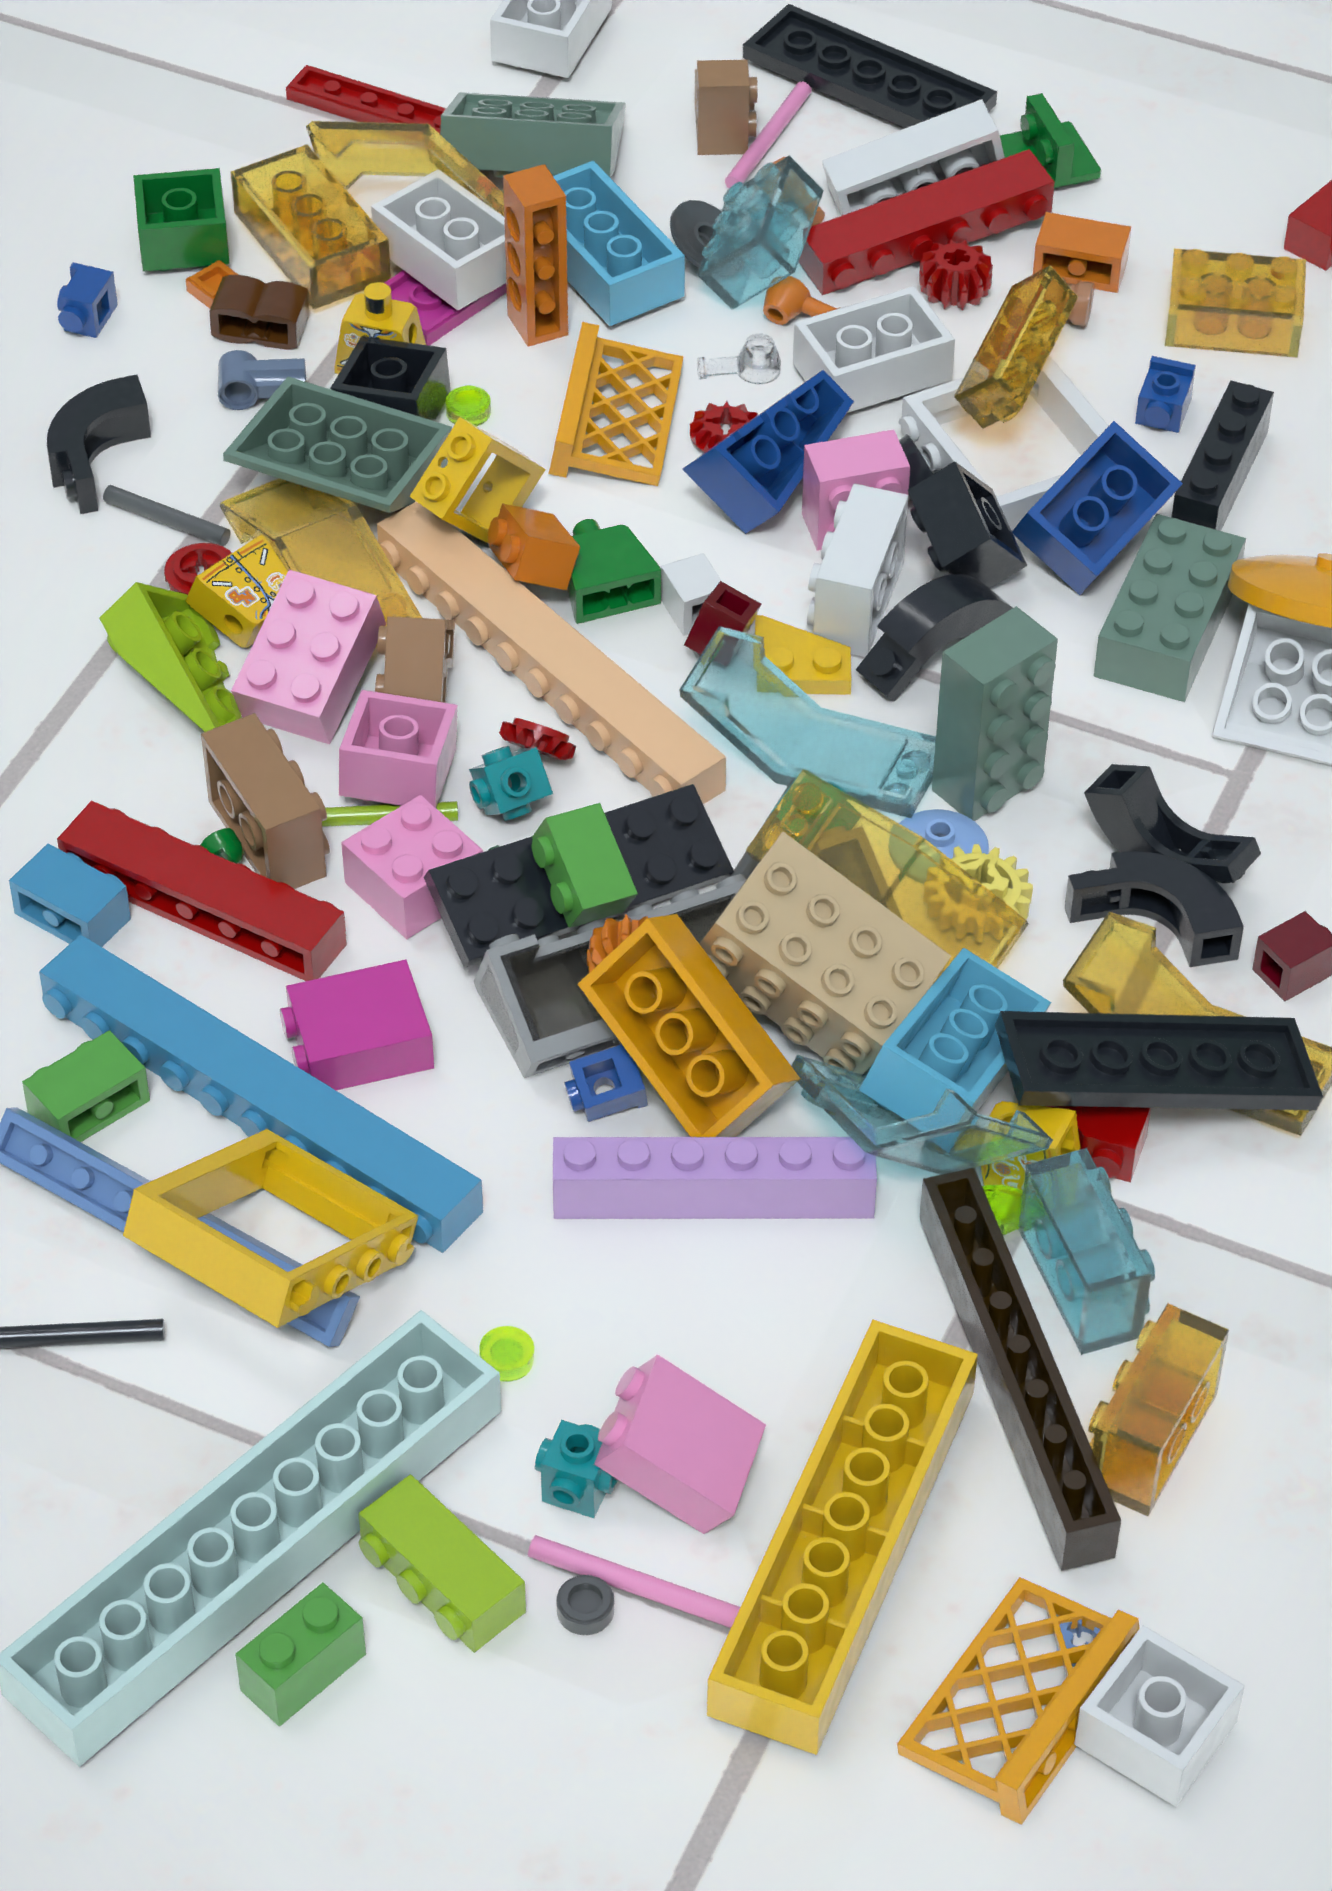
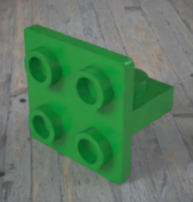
[1000,93,1101,188]

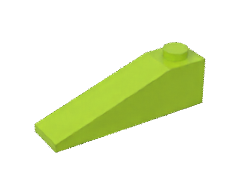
[99,582,242,732]

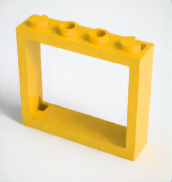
[123,1129,419,1328]

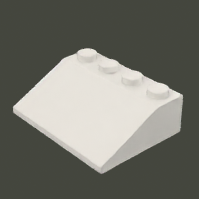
[1213,604,1332,766]

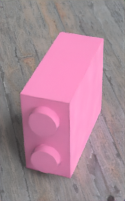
[594,1354,766,1534]

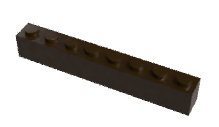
[920,1167,1121,1571]

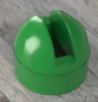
[200,828,244,863]

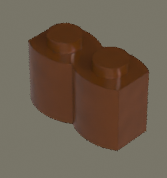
[209,275,309,350]

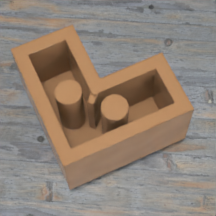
[694,60,758,155]
[375,616,455,703]

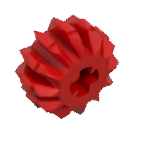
[919,239,993,310]

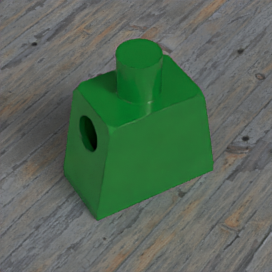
[567,519,661,624]

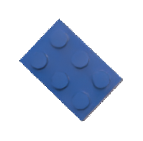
[1012,421,1183,595]

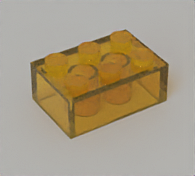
[1165,248,1306,358]
[1088,1303,1229,1517]

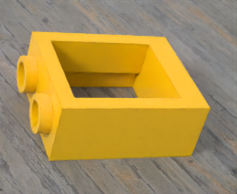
[409,417,546,544]

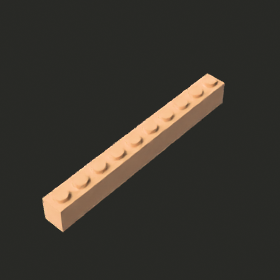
[376,502,726,804]

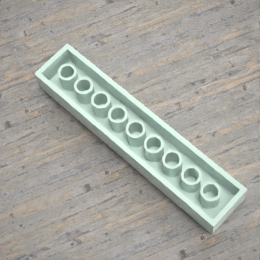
[0,1310,501,1767]

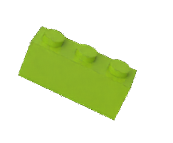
[358,1474,526,1653]

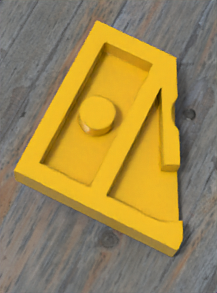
[755,615,851,695]

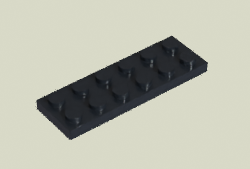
[743,4,997,128]
[423,784,734,968]
[995,1011,1323,1110]

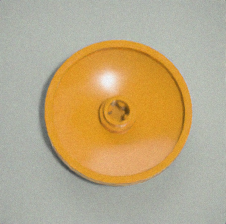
[1228,553,1332,628]

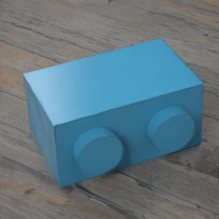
[9,843,131,947]

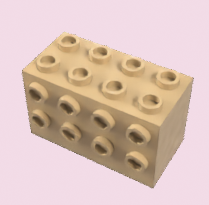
[699,832,951,1082]

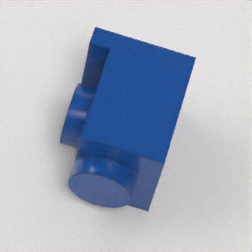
[57,262,118,338]
[1135,356,1196,433]
[564,1044,648,1122]

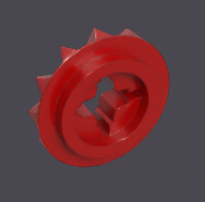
[690,401,758,452]
[164,543,232,595]
[499,718,577,760]

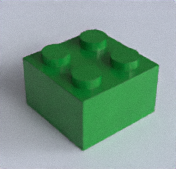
[133,168,230,271]

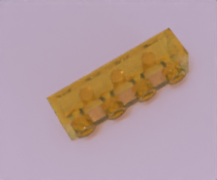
[954,265,1078,429]

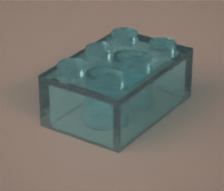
[697,155,824,310]
[1019,1148,1155,1355]

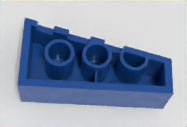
[682,370,854,534]

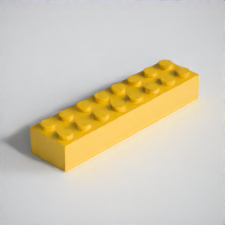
[707,1319,978,1755]

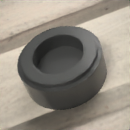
[556,1575,614,1635]

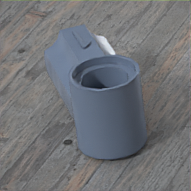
[218,350,306,410]

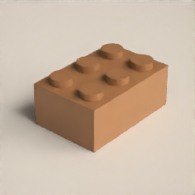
[201,713,330,889]

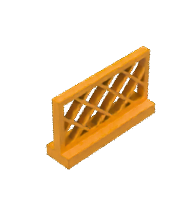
[548,322,684,486]
[897,1577,1140,1825]

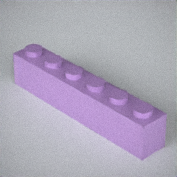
[553,1137,877,1219]

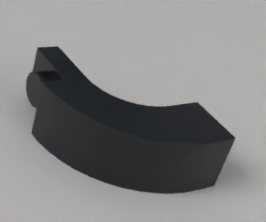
[47,374,151,514]
[855,574,1013,701]
[1084,764,1261,884]
[1064,851,1244,967]

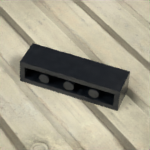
[1171,380,1274,531]

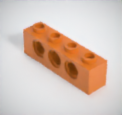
[503,164,568,347]

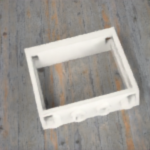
[898,350,1108,531]

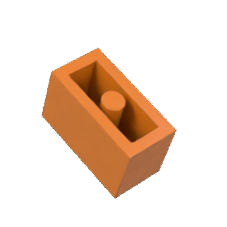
[1032,212,1131,293]
[488,503,580,590]

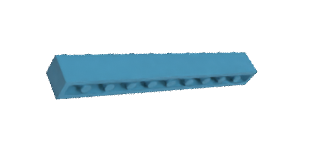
[39,934,483,1253]

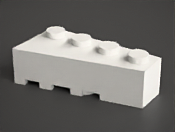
[822,99,1005,215]

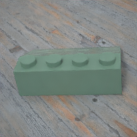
[440,92,626,178]
[223,376,452,513]

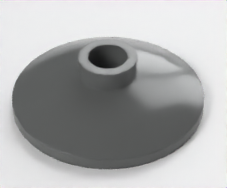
[670,200,746,275]

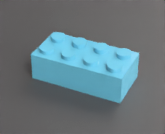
[553,160,685,326]
[859,948,1052,1147]

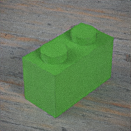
[532,803,638,928]
[22,1030,150,1142]
[235,1582,366,1727]

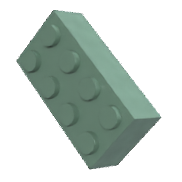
[1093,514,1246,702]
[932,606,1058,821]

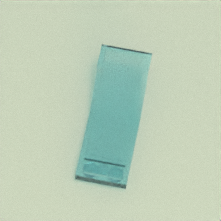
[679,626,936,818]
[791,1055,1053,1175]

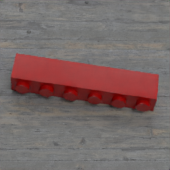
[799,149,1055,295]
[57,800,347,981]

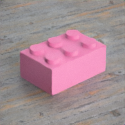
[231,569,386,745]

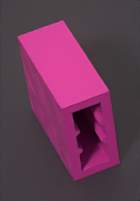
[280,959,434,1090]

